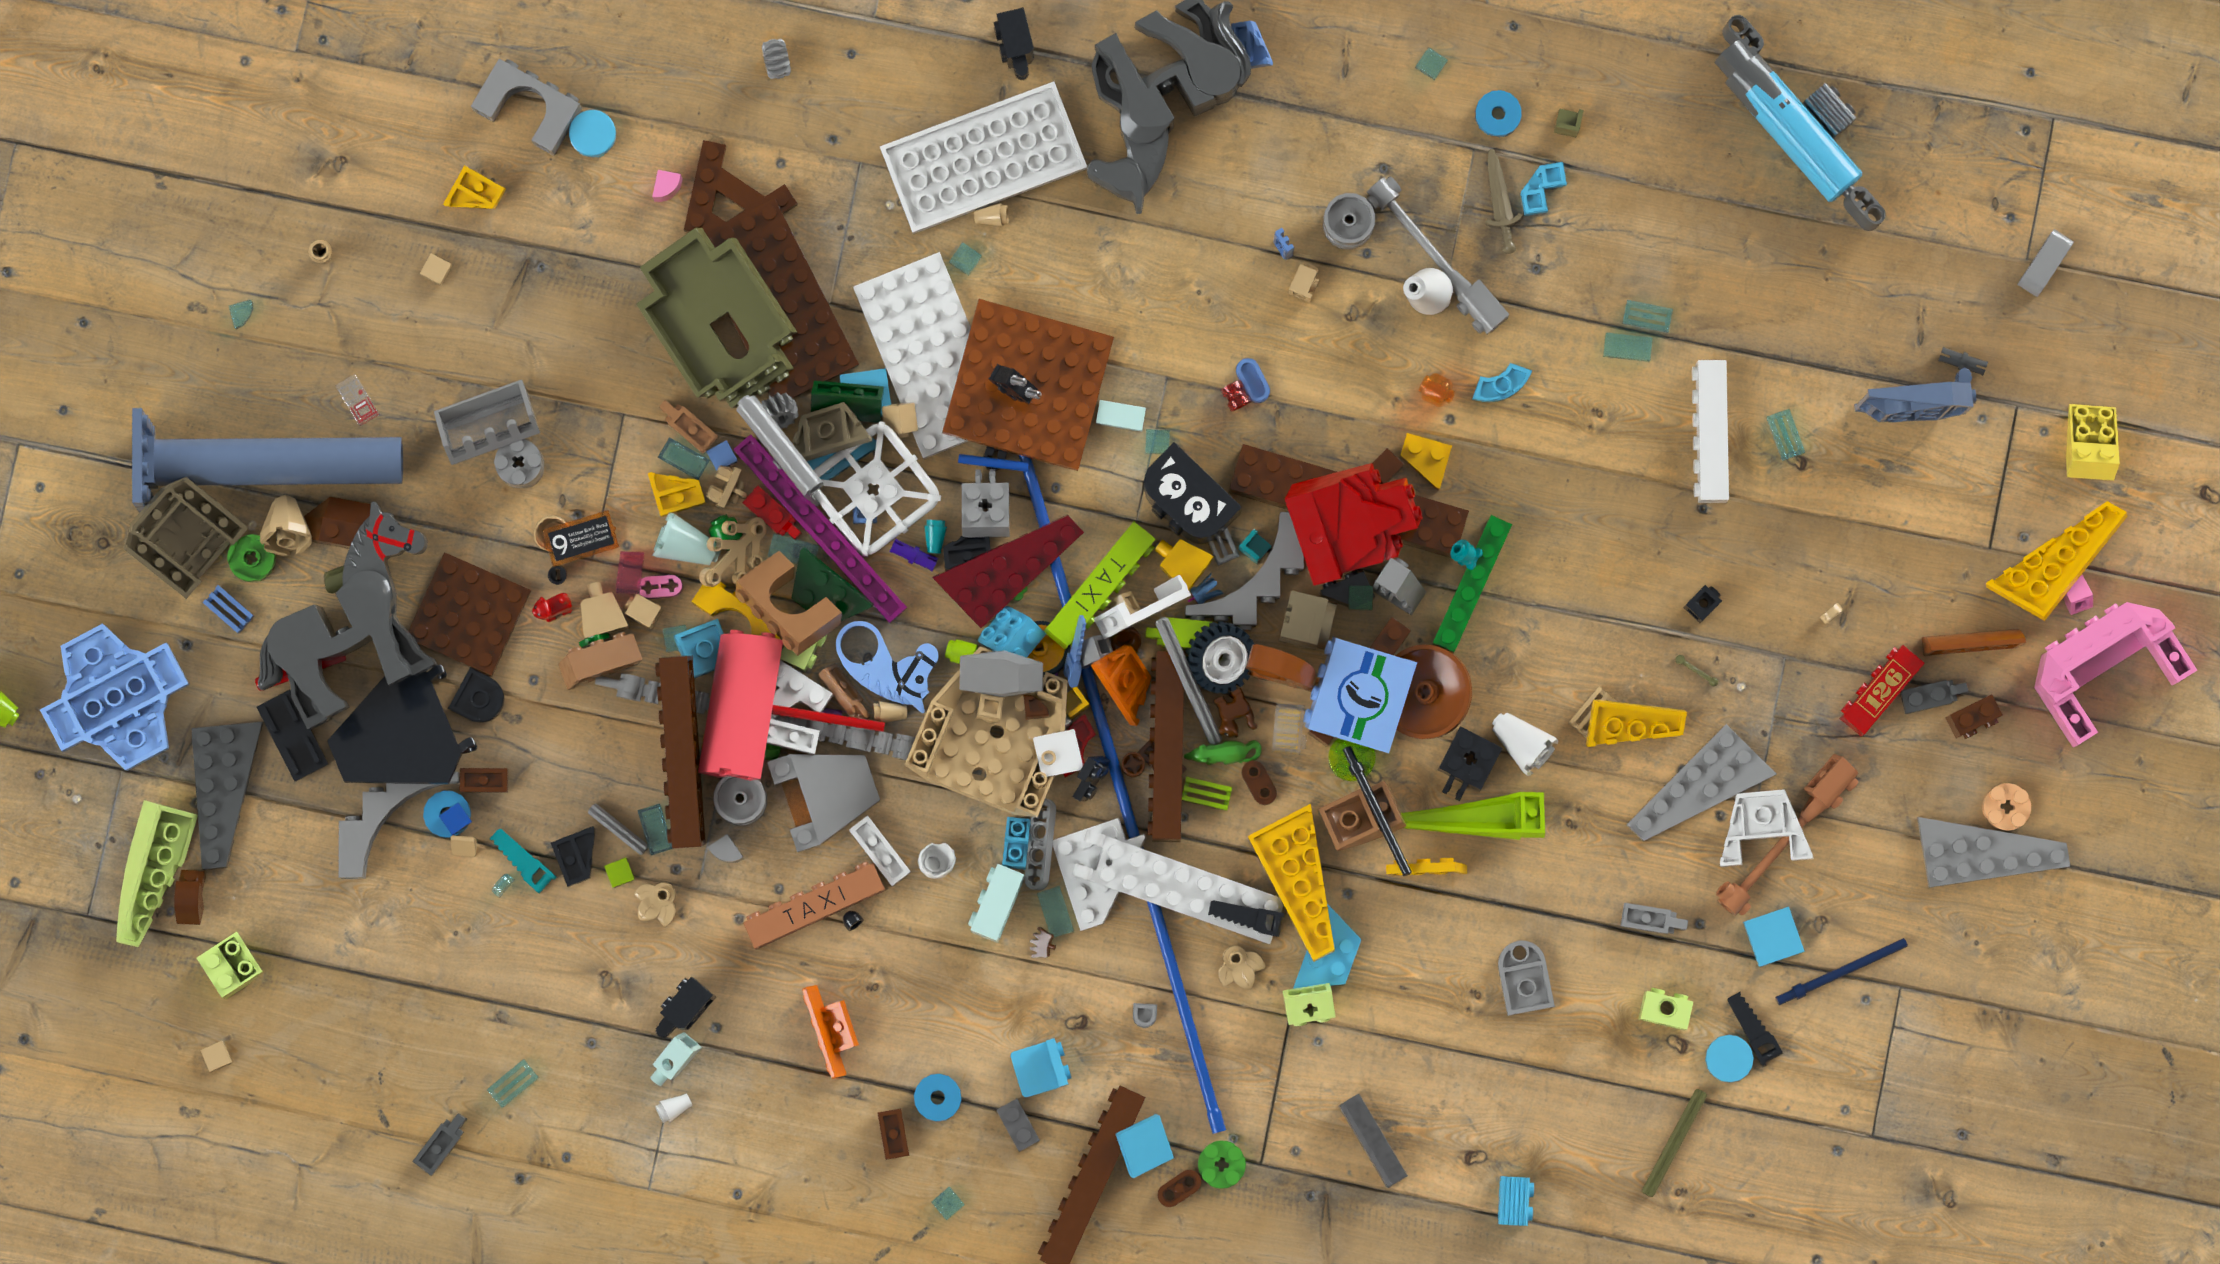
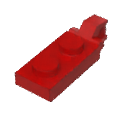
[742,485,802,541]

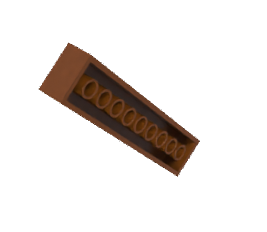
[1229,444,1469,558]

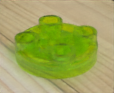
[1328,738,1376,782]

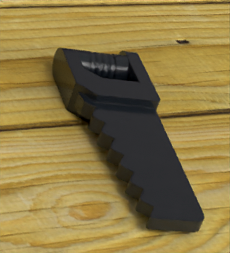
[1208,900,1286,937]
[1727,992,1783,1067]

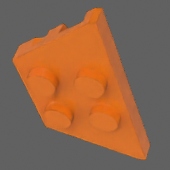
[1091,645,1151,726]

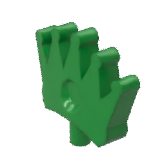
[579,633,610,649]

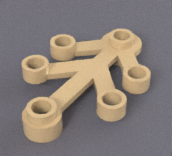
[699,517,766,587]

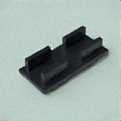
[256,689,329,782]

